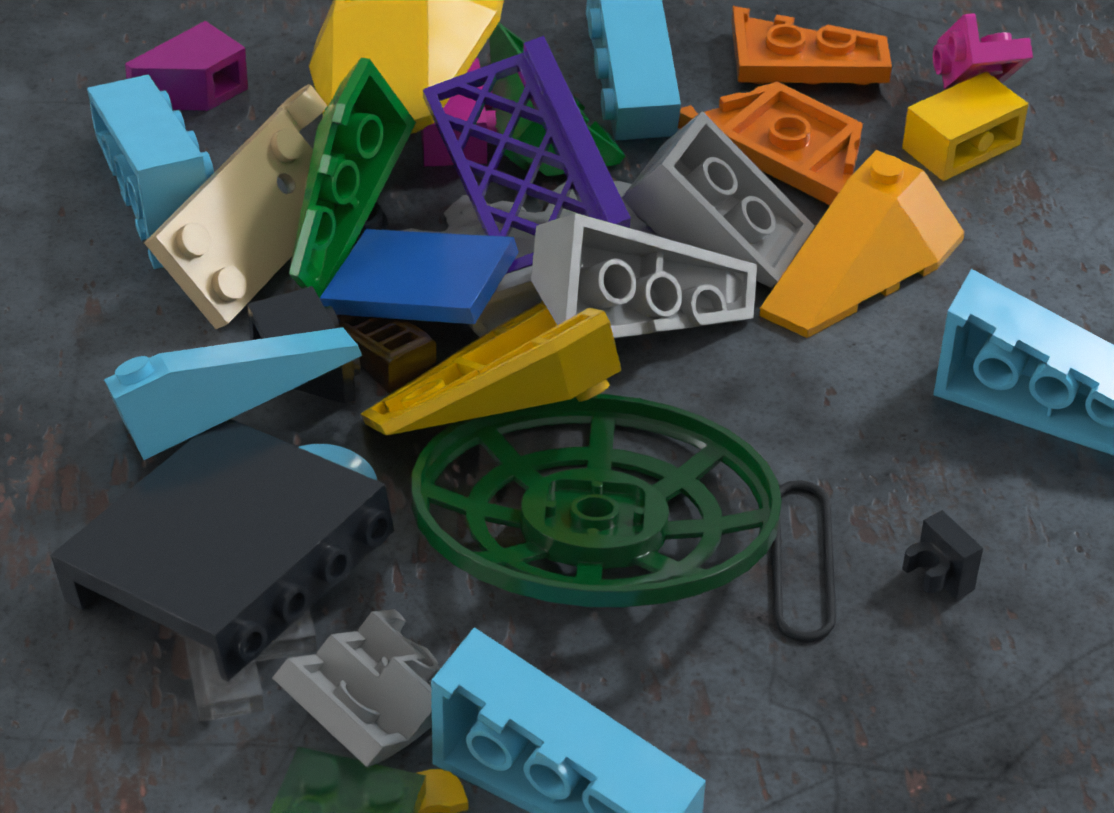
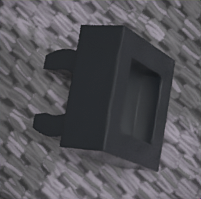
[902,510,983,600]

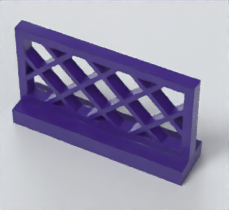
[422,36,631,274]

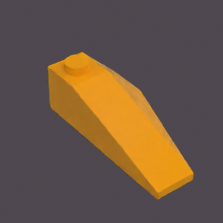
[759,150,965,338]

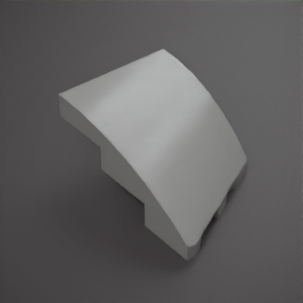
[272,609,441,767]

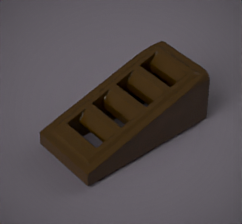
[337,315,437,393]

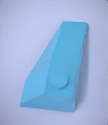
[104,327,362,460]

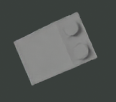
[622,111,814,287]

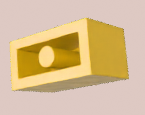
[902,72,1029,181]

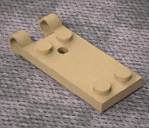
[144,84,327,329]

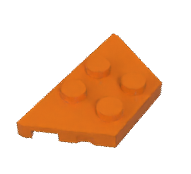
[678,82,863,205]

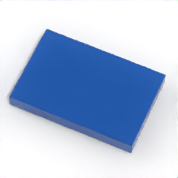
[319,229,519,324]

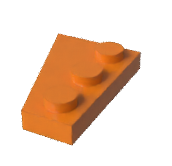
[731,6,892,85]

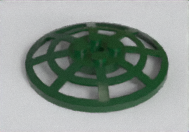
[411,394,782,608]

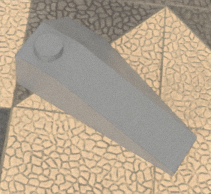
[531,213,757,338]

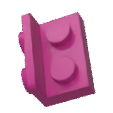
[933,13,1033,90]

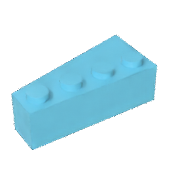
[586,0,681,140]
[87,74,214,269]
[933,269,1114,456]
[431,627,706,813]

